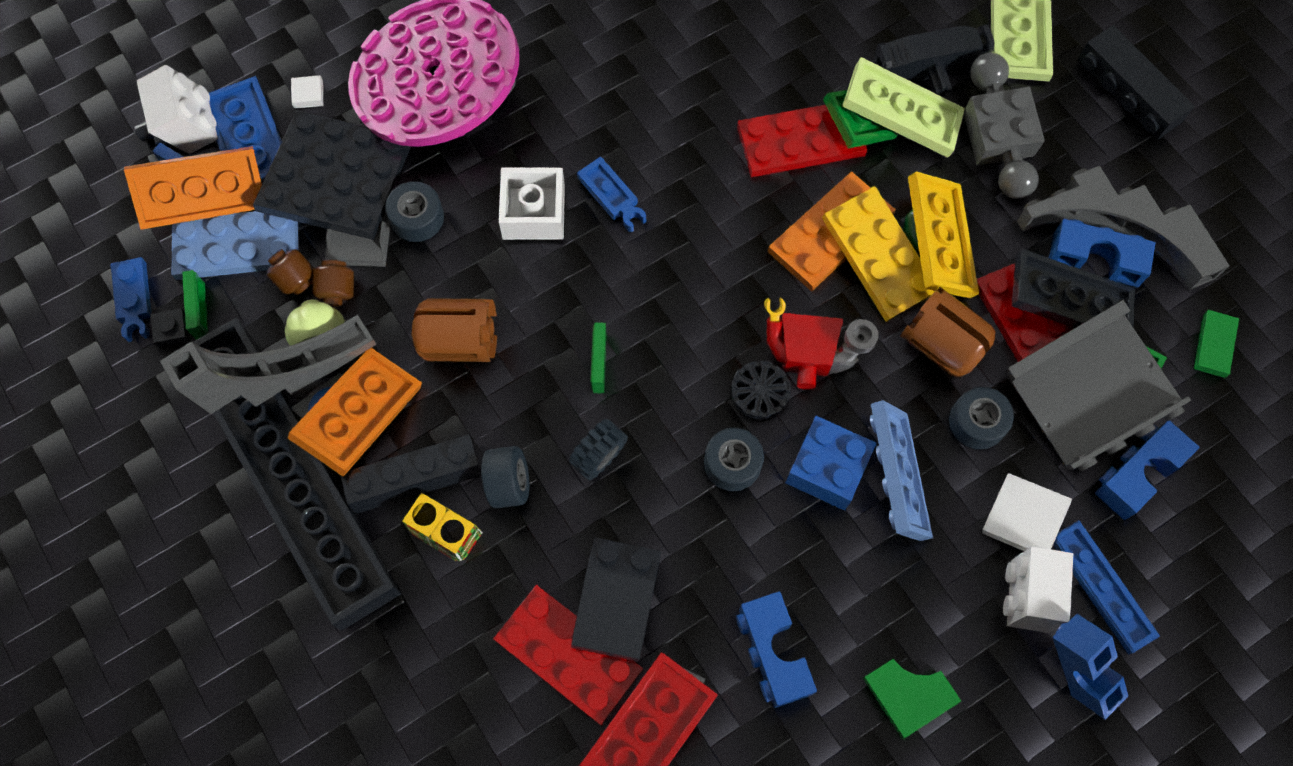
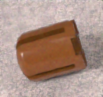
[900,287,996,377]
[412,298,497,362]

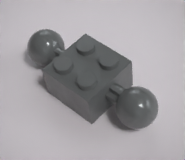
[963,52,1045,199]

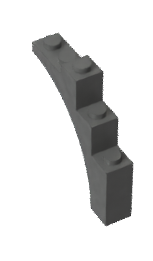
[1017,166,1229,290]
[160,315,377,414]

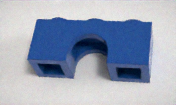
[1049,219,1156,287]
[1094,420,1200,520]
[736,591,817,708]
[1052,614,1128,720]

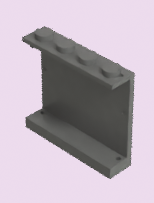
[1004,300,1191,472]

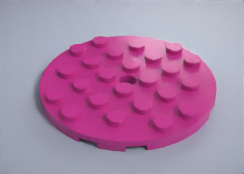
[348,0,520,146]

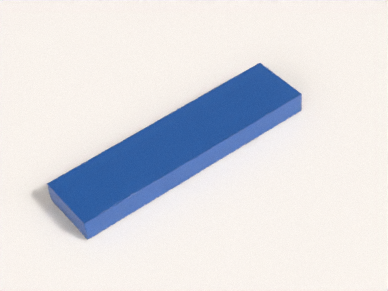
[1053,520,1160,655]

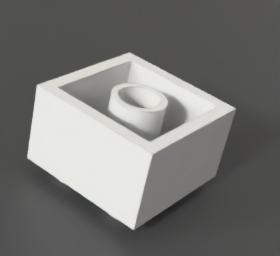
[137,65,218,154]
[499,168,565,240]
[1003,546,1073,633]

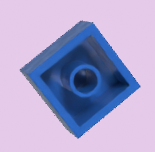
[785,416,876,510]

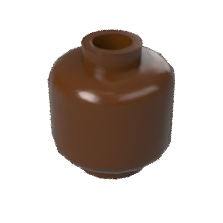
[267,249,314,296]
[312,260,354,307]

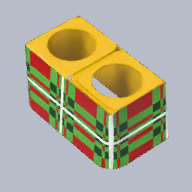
[402,493,482,561]

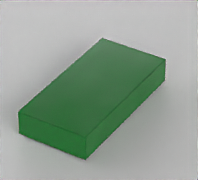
[182,270,209,340]
[1194,310,1239,378]
[590,323,607,393]

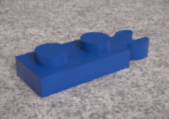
[577,157,646,232]
[111,257,152,342]

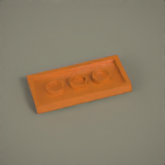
[124,146,262,230]
[768,171,896,292]
[288,348,422,476]

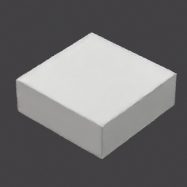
[291,75,324,109]

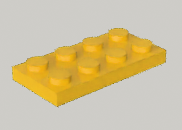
[908,172,979,298]
[821,186,935,322]

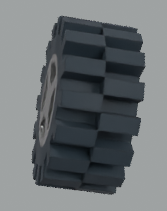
[568,419,628,481]

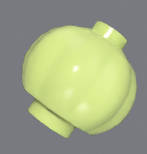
[285,299,345,346]

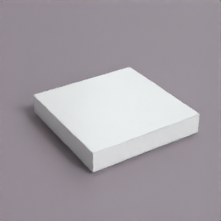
[982,473,1072,551]

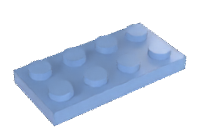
[171,211,299,280]
[870,400,933,541]

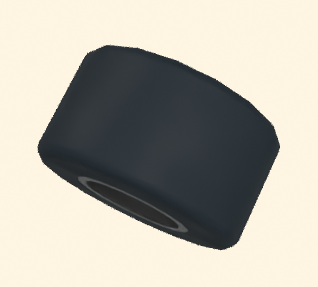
[385,181,444,242]
[949,386,1014,449]
[704,428,764,491]
[481,446,529,508]

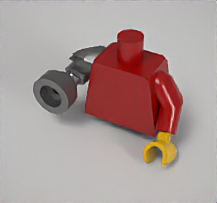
[764,298,878,390]

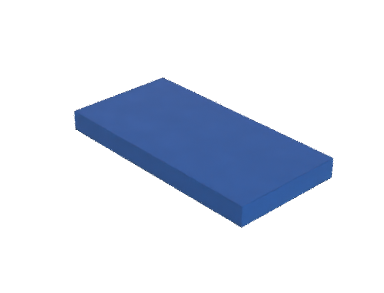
[209,76,282,184]

